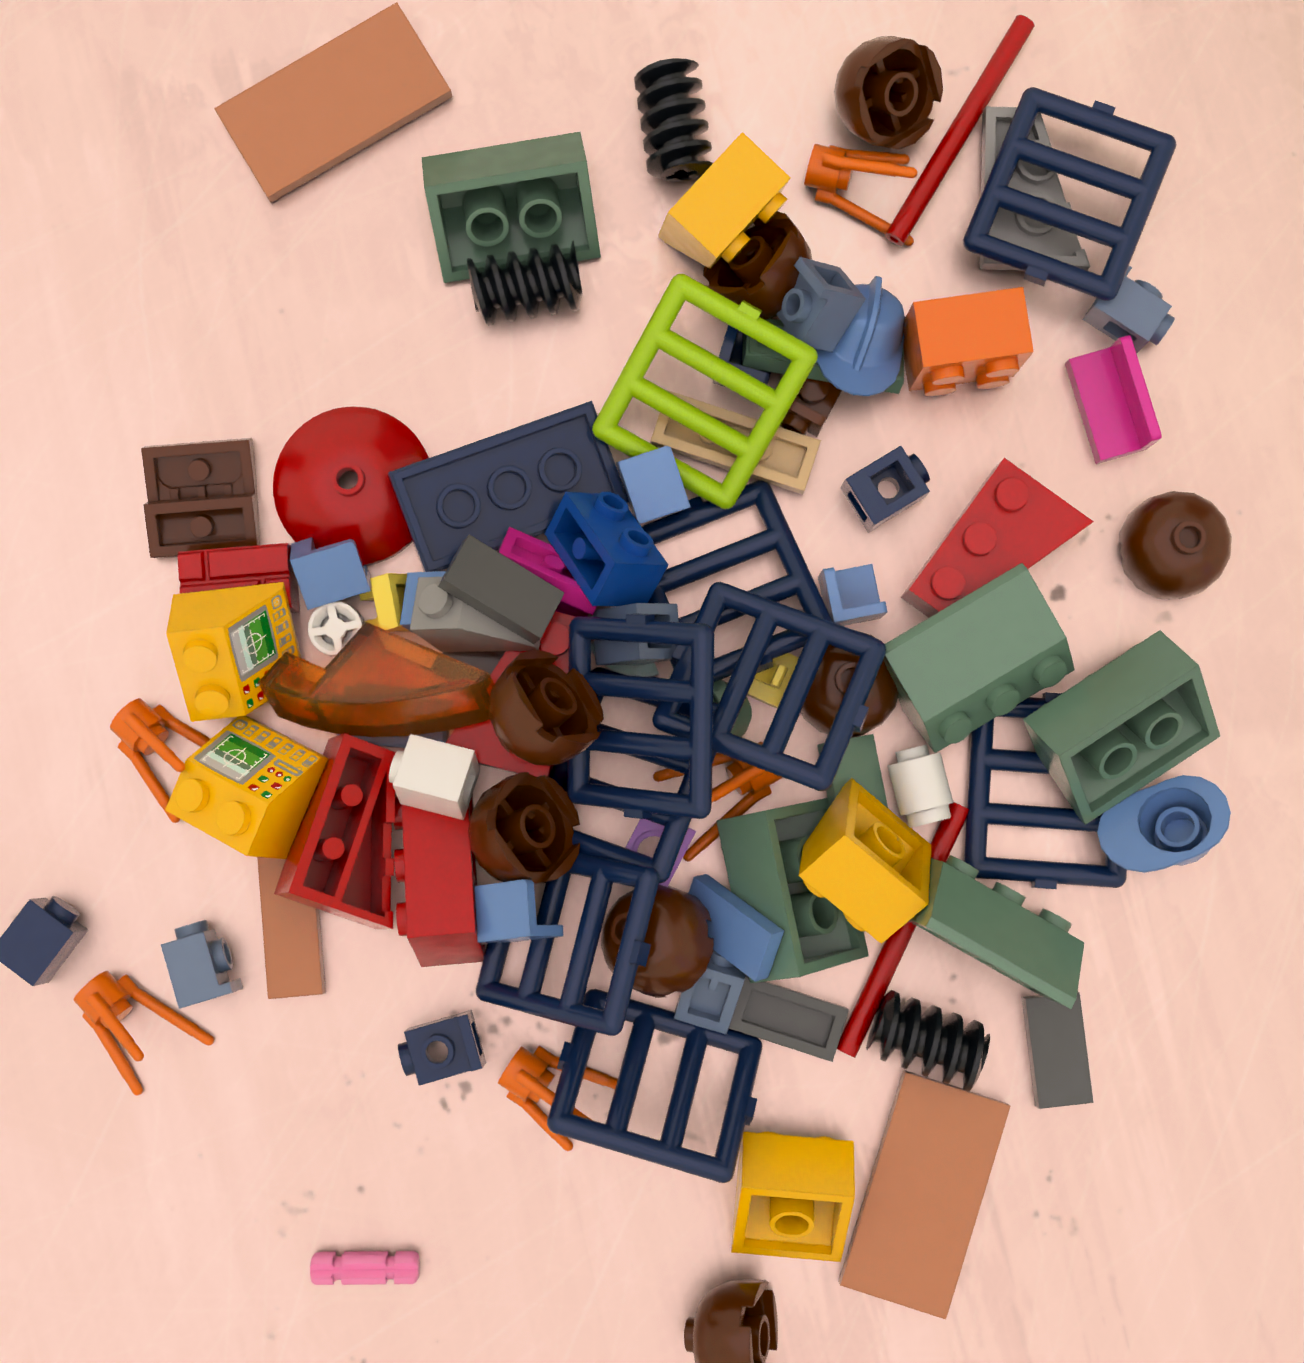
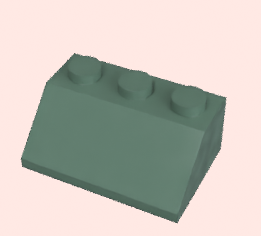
[422,132,601,283]
[884,563,1075,753]
[1023,630,1220,825]
[717,798,869,983]
[909,855,1084,1009]

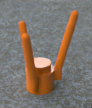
[804,144,917,246]
[110,698,210,823]
[653,741,782,862]
[73,971,214,1096]
[498,1045,618,1151]

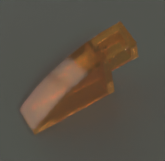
[258,622,495,737]

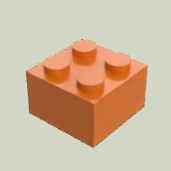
[903,287,1034,396]

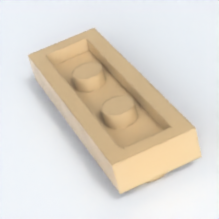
[650,390,821,495]

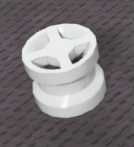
[308,602,368,659]

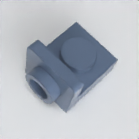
[674,950,745,1034]

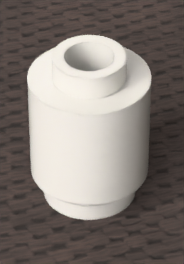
[887,744,953,828]

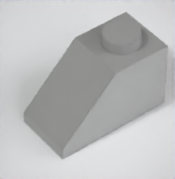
[410,577,541,652]

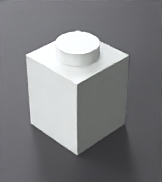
[389,734,480,820]

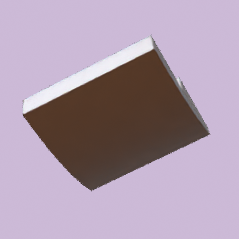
[141,438,260,558]

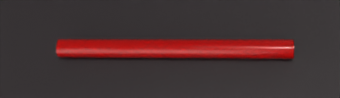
[885,15,1035,246]
[837,802,969,1058]

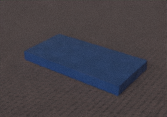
[388,401,629,572]

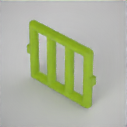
[592,274,818,509]

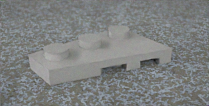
[980,106,1090,271]

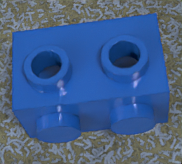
[545,492,668,606]

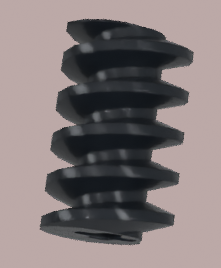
[634,58,713,182]
[467,241,582,326]
[866,990,990,1092]

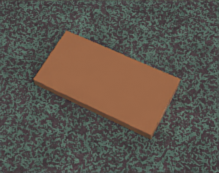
[214,2,453,203]
[838,1070,1011,1320]

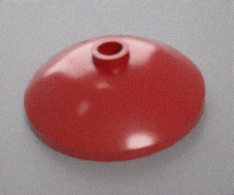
[273,406,429,566]

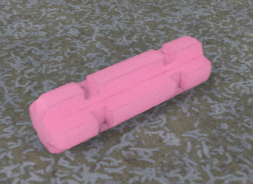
[310,1251,420,1285]

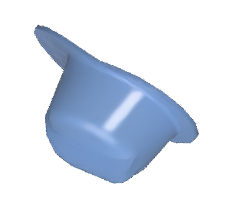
[816,276,905,396]
[1097,775,1231,873]

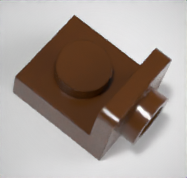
[780,378,842,437]

